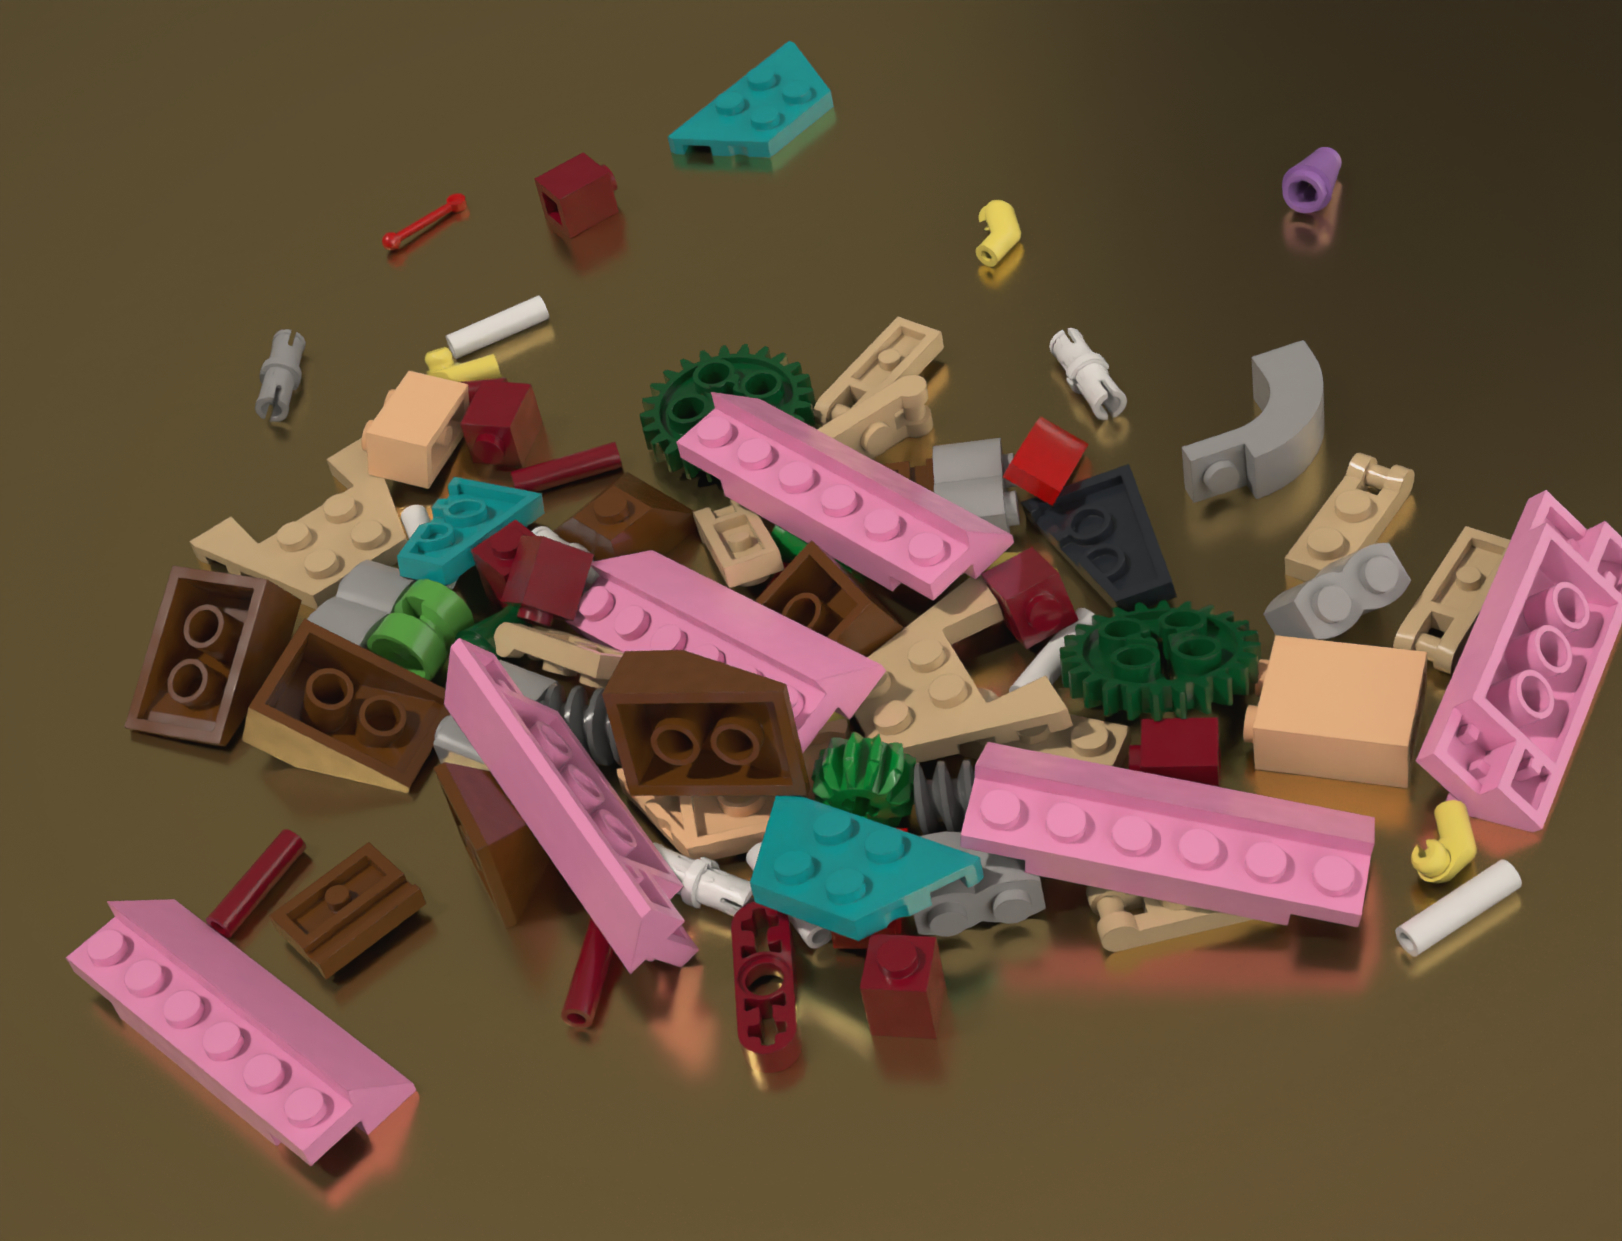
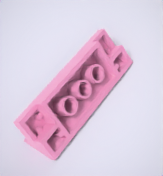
[677,392,1014,601]
[1416,490,1622,832]
[566,550,886,753]
[444,638,699,974]
[960,742,1375,927]
[66,899,416,1166]

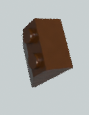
[755,540,904,657]
[124,566,302,747]
[242,618,450,793]
[602,650,811,796]

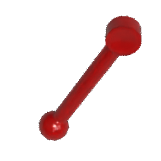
[382,193,467,251]

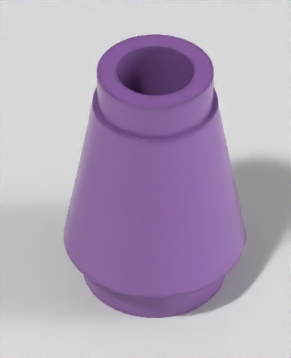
[1282,147,1342,213]

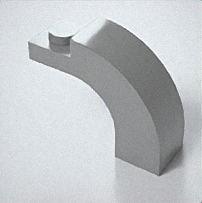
[1182,340,1325,503]

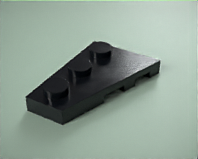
[1020,464,1177,612]

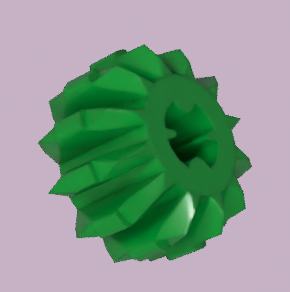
[811,732,916,827]

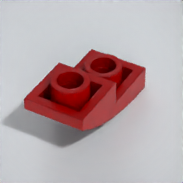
[1003,416,1089,506]

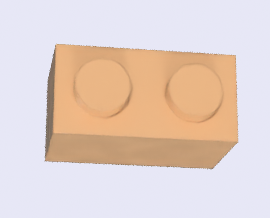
[361,371,469,489]

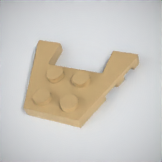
[189,438,407,610]
[853,575,1073,763]

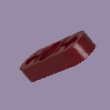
[731,901,802,1073]

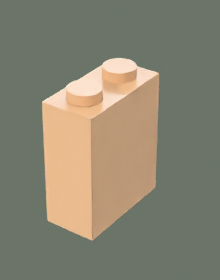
[1243,635,1427,788]

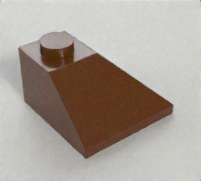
[553,472,697,561]
[433,762,551,929]

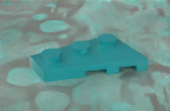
[397,477,545,586]

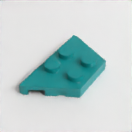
[667,41,834,158]
[750,796,984,941]

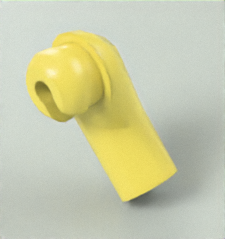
[976,200,1021,267]
[424,347,501,382]
[1411,800,1477,884]

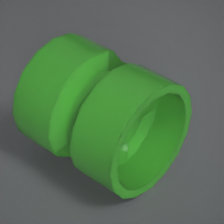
[367,579,474,681]

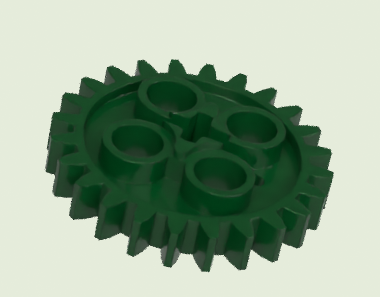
[640,344,816,482]
[1059,600,1262,721]

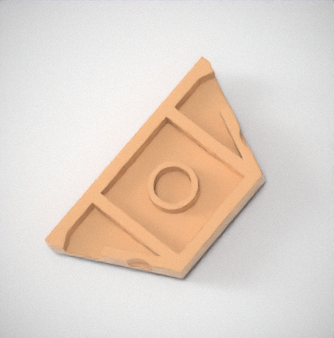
[617,718,851,860]

